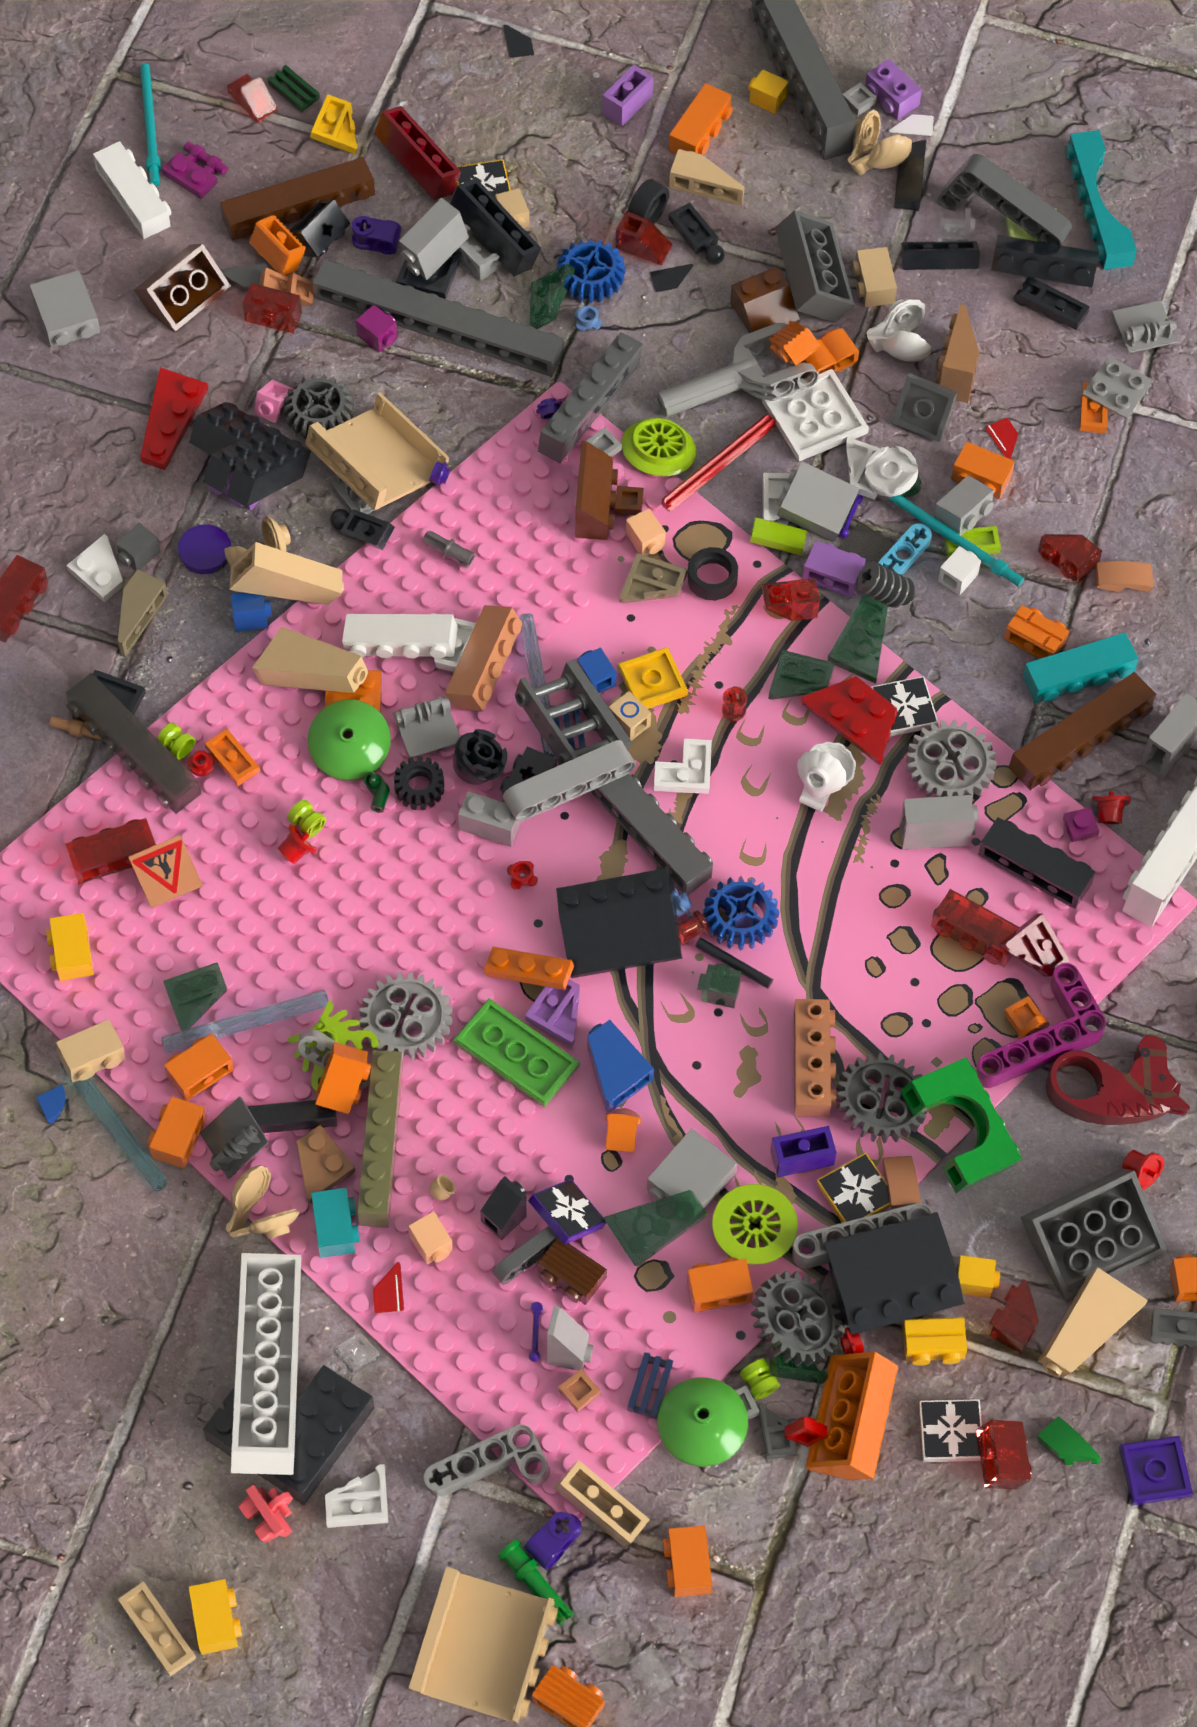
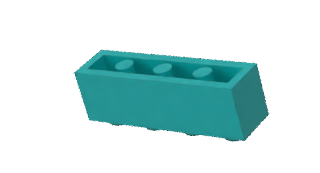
[1023,632,1139,704]

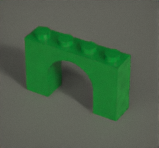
[900,1057,1022,1193]

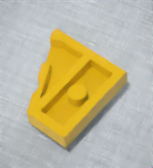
[310,94,358,154]

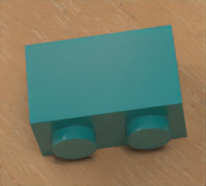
[312,1188,360,1258]

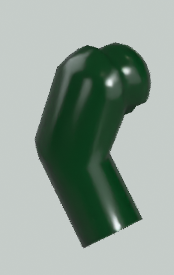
[363,772,390,813]

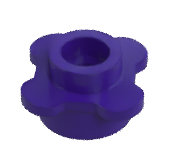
[536,398,563,420]

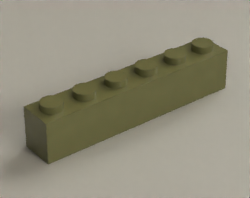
[358,1050,403,1227]

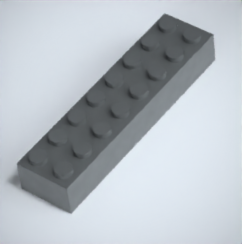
[749,0,856,160]

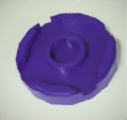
[178,524,231,574]

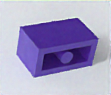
[770,1126,837,1178]

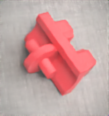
[238,1485,293,1543]

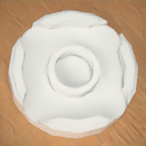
[865,446,918,497]

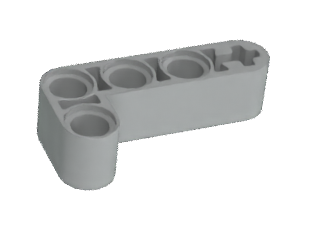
[424,1424,550,1496]

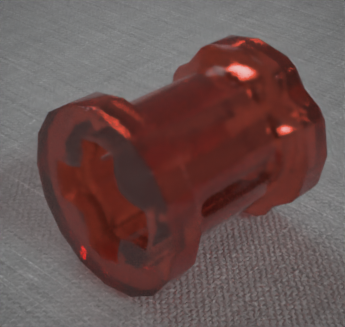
[722,686,748,721]
[678,910,709,946]

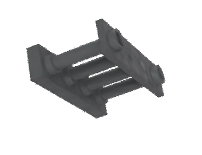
[515,659,632,765]

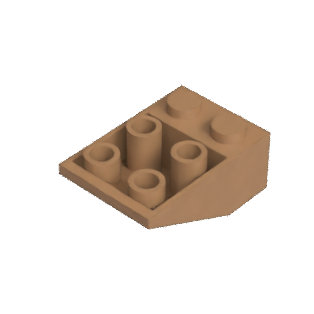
[935,304,979,403]

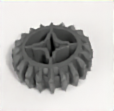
[284,374,354,439]

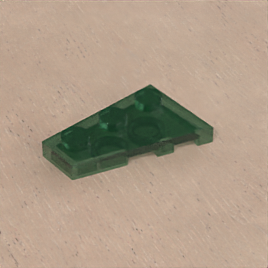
[827,595,888,684]
[603,1190,708,1266]

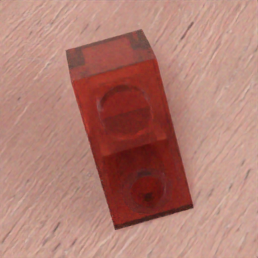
[615,211,672,266]
[1038,534,1102,584]
[762,578,820,621]
[989,1279,1039,1354]

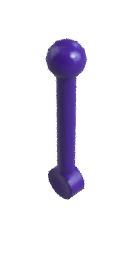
[839,494,863,538]
[529,1302,543,1362]

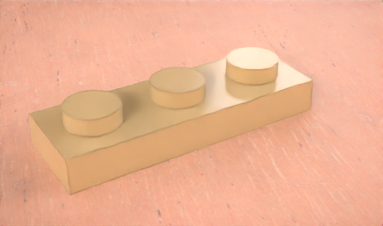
[118,1581,196,1677]

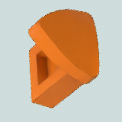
[1004,996,1050,1039]
[605,1108,641,1153]

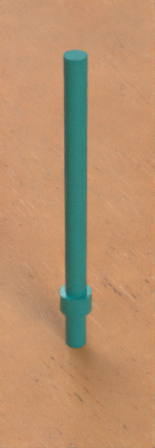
[140,63,161,187]
[889,495,1024,587]

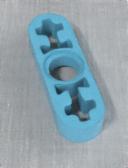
[878,523,932,575]

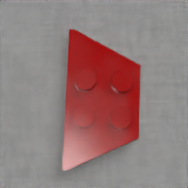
[801,676,898,765]

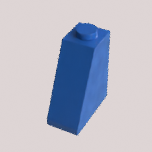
[587,1020,654,1112]

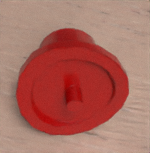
[1092,791,1131,824]
[278,824,318,864]
[1122,1150,1165,1190]

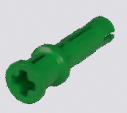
[497,1539,574,1626]

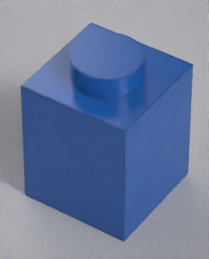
[231,592,272,632]
[577,647,617,694]

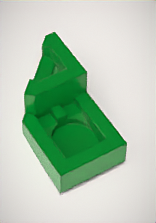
[1037,1416,1101,1465]

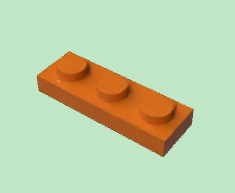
[484,947,574,990]

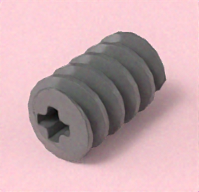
[857,561,915,608]

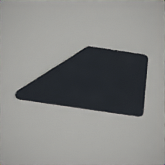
[504,24,534,58]
[650,264,693,292]

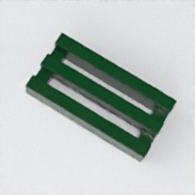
[267,65,320,112]

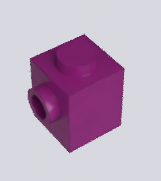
[356,305,397,353]

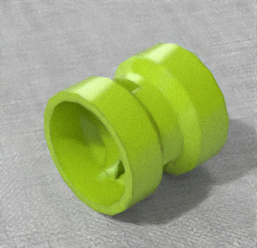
[156,722,196,760]
[287,799,326,838]
[740,1359,780,1401]

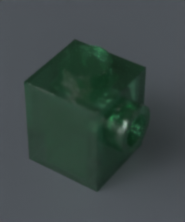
[697,964,742,1009]

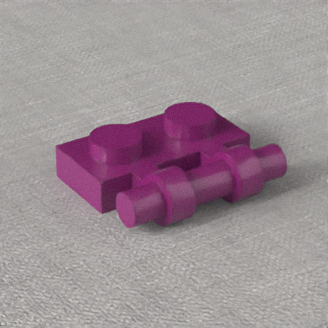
[162,141,228,199]

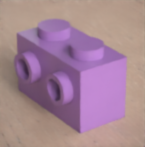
[865,59,922,120]
[602,65,653,127]
[803,541,866,598]

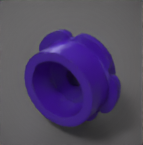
[429,461,451,487]

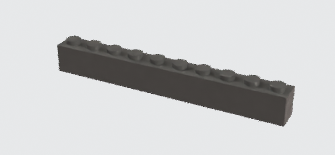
[312,260,563,377]

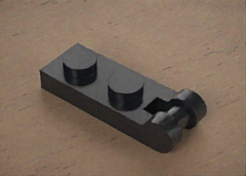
[1014,277,1090,330]

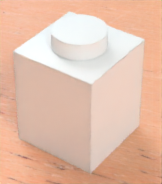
[938,546,981,596]

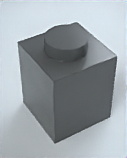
[116,522,160,570]

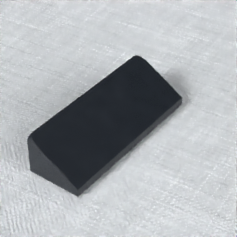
[894,140,927,211]
[901,241,980,270]
[248,1100,337,1133]

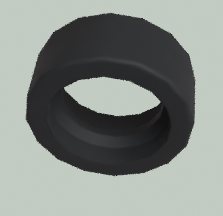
[627,179,669,230]
[687,547,738,601]

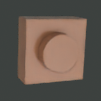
[558,1368,601,1413]

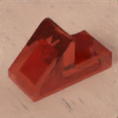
[227,74,277,123]

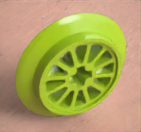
[621,418,697,476]
[712,1184,798,1264]

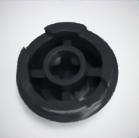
[453,729,507,785]

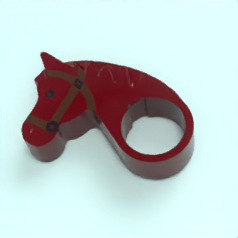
[1045,1035,1190,1125]

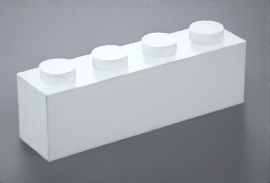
[93,141,172,239]
[342,614,458,658]

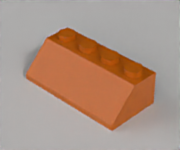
[805,1352,898,1480]

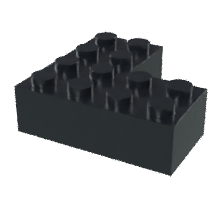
[189,402,311,507]
[203,1364,374,1505]

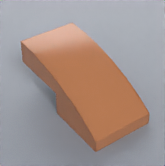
[258,267,314,306]
[1094,561,1154,593]
[882,1156,921,1210]

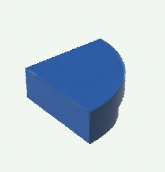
[36,1085,66,1124]

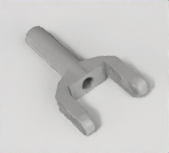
[657,322,819,417]

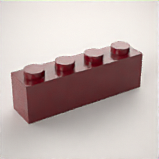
[374,106,461,200]

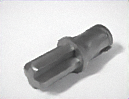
[422,531,475,568]

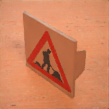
[129,835,203,908]

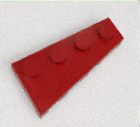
[140,367,208,470]

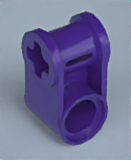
[352,216,402,255]
[524,1512,582,1570]

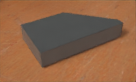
[221,263,267,292]
[757,1403,797,1460]

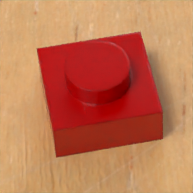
[785,1416,828,1447]

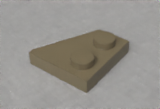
[619,553,688,603]

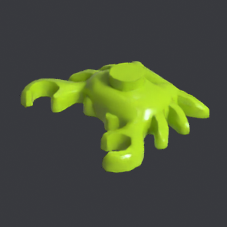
[287,1001,379,1091]

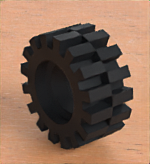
[394,756,445,810]

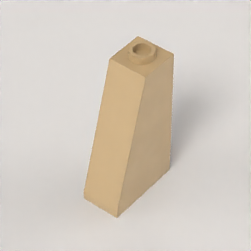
[229,542,344,605]
[252,627,368,693]
[1038,1267,1148,1378]

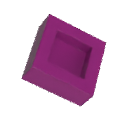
[1063,807,1099,842]

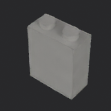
[399,198,469,280]
[30,270,100,348]
[776,462,860,542]
[1141,693,1197,779]
[899,795,978,850]
[647,1128,737,1224]

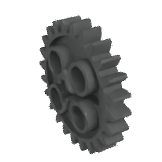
[836,1053,928,1143]
[751,1271,843,1366]

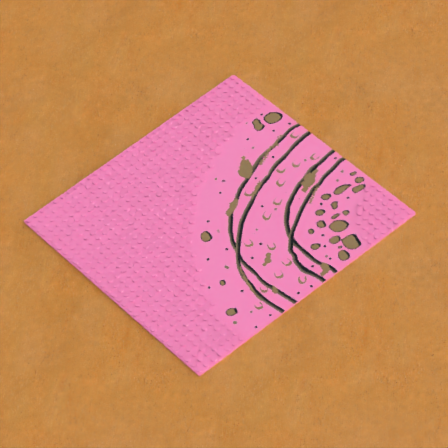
[0,382,1197,1524]

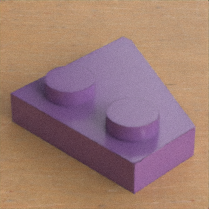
[525,979,580,1047]

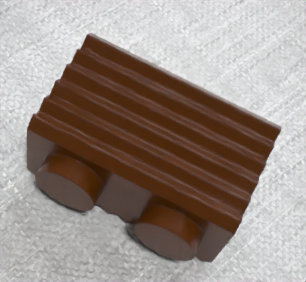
[538,1237,607,1305]

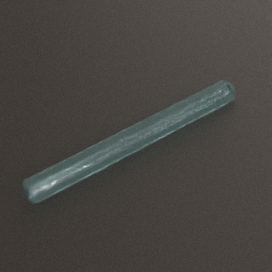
[519,613,556,757]
[161,990,329,1053]
[60,1063,168,1192]

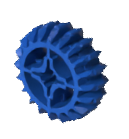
[556,238,625,303]
[703,875,779,951]

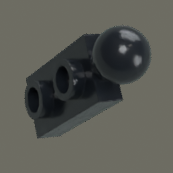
[669,203,725,265]
[330,509,395,550]

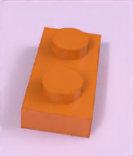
[1079,382,1108,434]
[205,728,260,787]

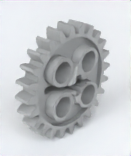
[906,720,997,799]
[359,972,453,1061]

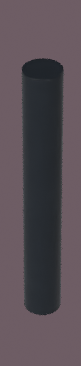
[695,937,774,989]

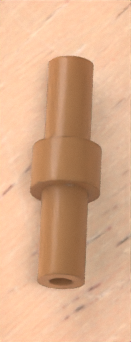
[50,716,105,741]

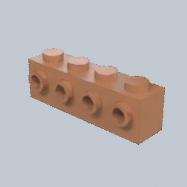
[445,605,523,712]
[794,999,836,1117]

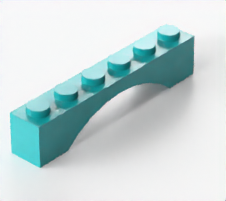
[1065,130,1137,270]

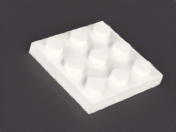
[762,369,869,462]

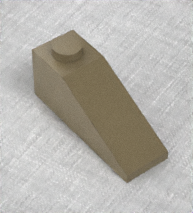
[118,569,168,657]

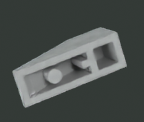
[547,1306,594,1371]

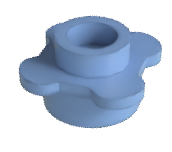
[574,306,601,331]
[674,888,693,918]

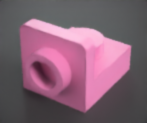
[254,379,293,423]

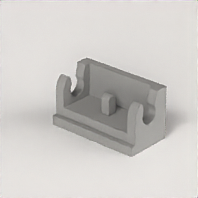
[455,225,502,281]

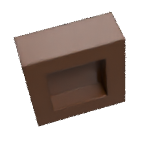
[615,486,644,515]

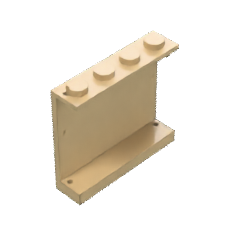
[305,392,449,511]
[408,1567,558,1724]

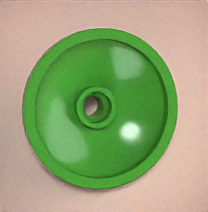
[308,700,391,781]
[657,1377,748,1467]

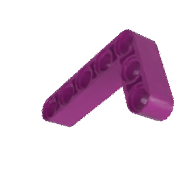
[976,963,1106,1088]

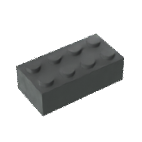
[775,210,855,323]

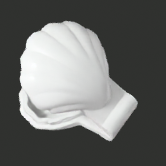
[867,299,932,362]
[797,742,856,812]

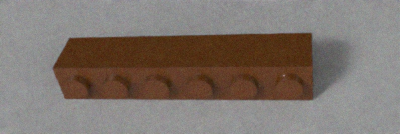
[220,157,375,241]
[1008,672,1156,791]

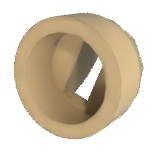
[430,1175,456,1200]

